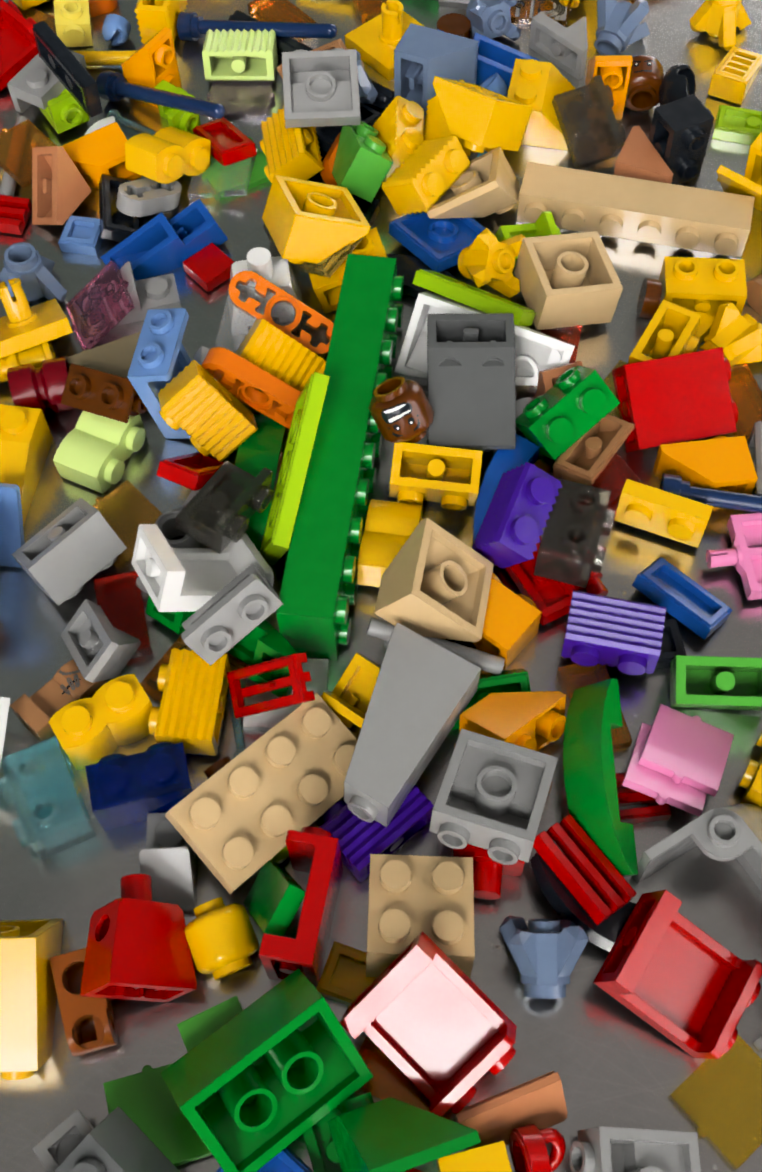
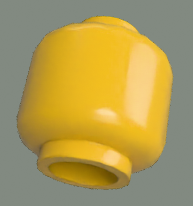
[184,897,259,980]

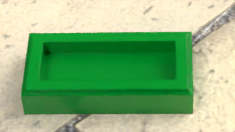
[243,860,305,937]

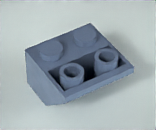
[394,23,479,118]

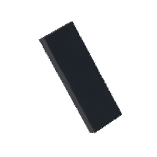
[32,21,103,118]

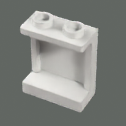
[131,524,274,612]

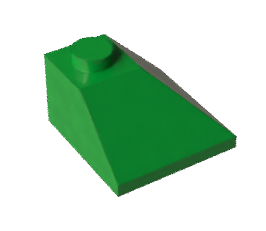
[327,1092,481,1172]

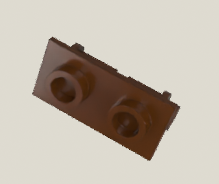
[61,363,147,423]

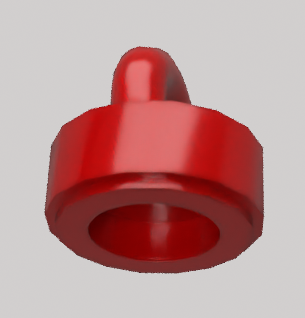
[509,1124,566,1172]

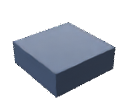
[58,215,104,256]

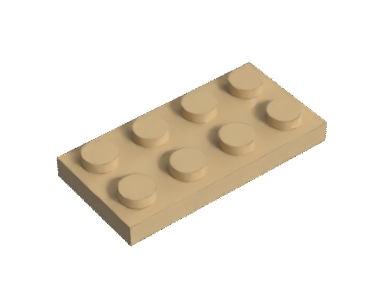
[165,692,357,894]

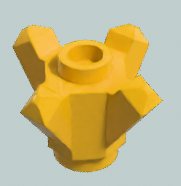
[689,0,751,51]
[458,228,526,298]
[698,302,762,368]

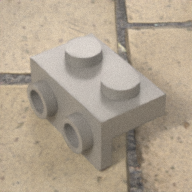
[7,50,87,113]
[181,563,283,666]

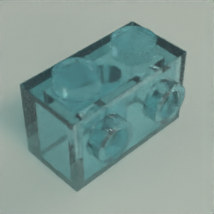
[0,736,97,860]

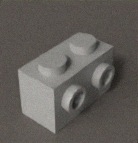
[11,497,127,606]

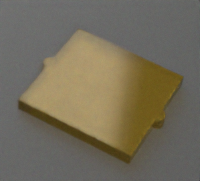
[669,1035,762,1170]

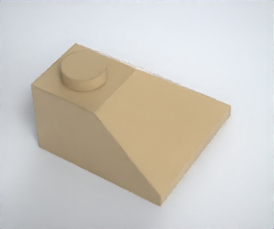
[427,147,520,219]
[374,518,494,642]

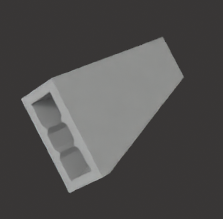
[344,623,481,827]

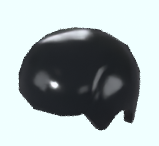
[658,64,702,106]

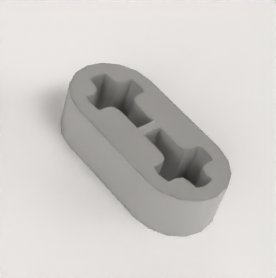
[116,178,182,217]

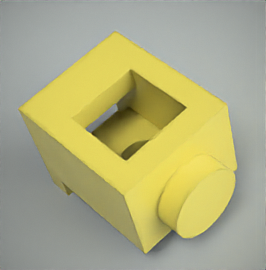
[54,0,93,47]

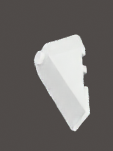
[394,291,575,386]

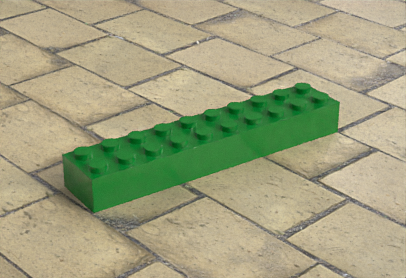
[276,254,404,661]

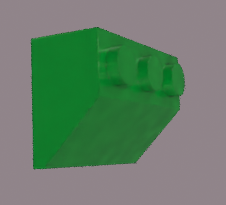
[160,968,374,1172]

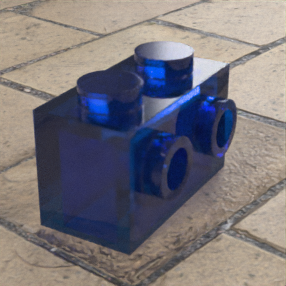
[85,742,196,831]

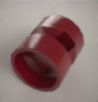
[7,356,77,415]

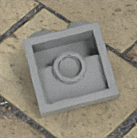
[281,48,361,128]
[429,728,558,865]
[569,1126,701,1172]

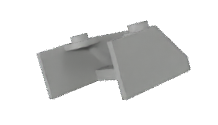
[632,803,762,1052]

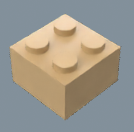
[514,231,623,330]
[366,854,475,978]

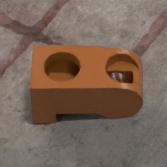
[49,948,118,1057]

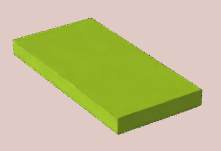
[260,372,330,565]

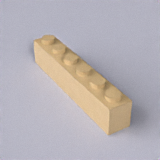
[516,162,755,258]

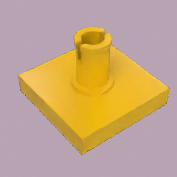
[344,0,425,81]
[0,278,73,359]

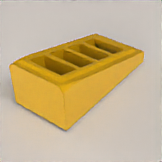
[708,46,762,105]

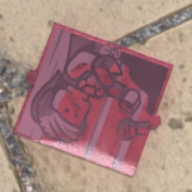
[65,261,135,350]

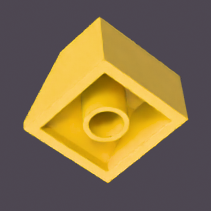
[507,58,583,151]
[432,76,533,153]
[262,175,371,264]

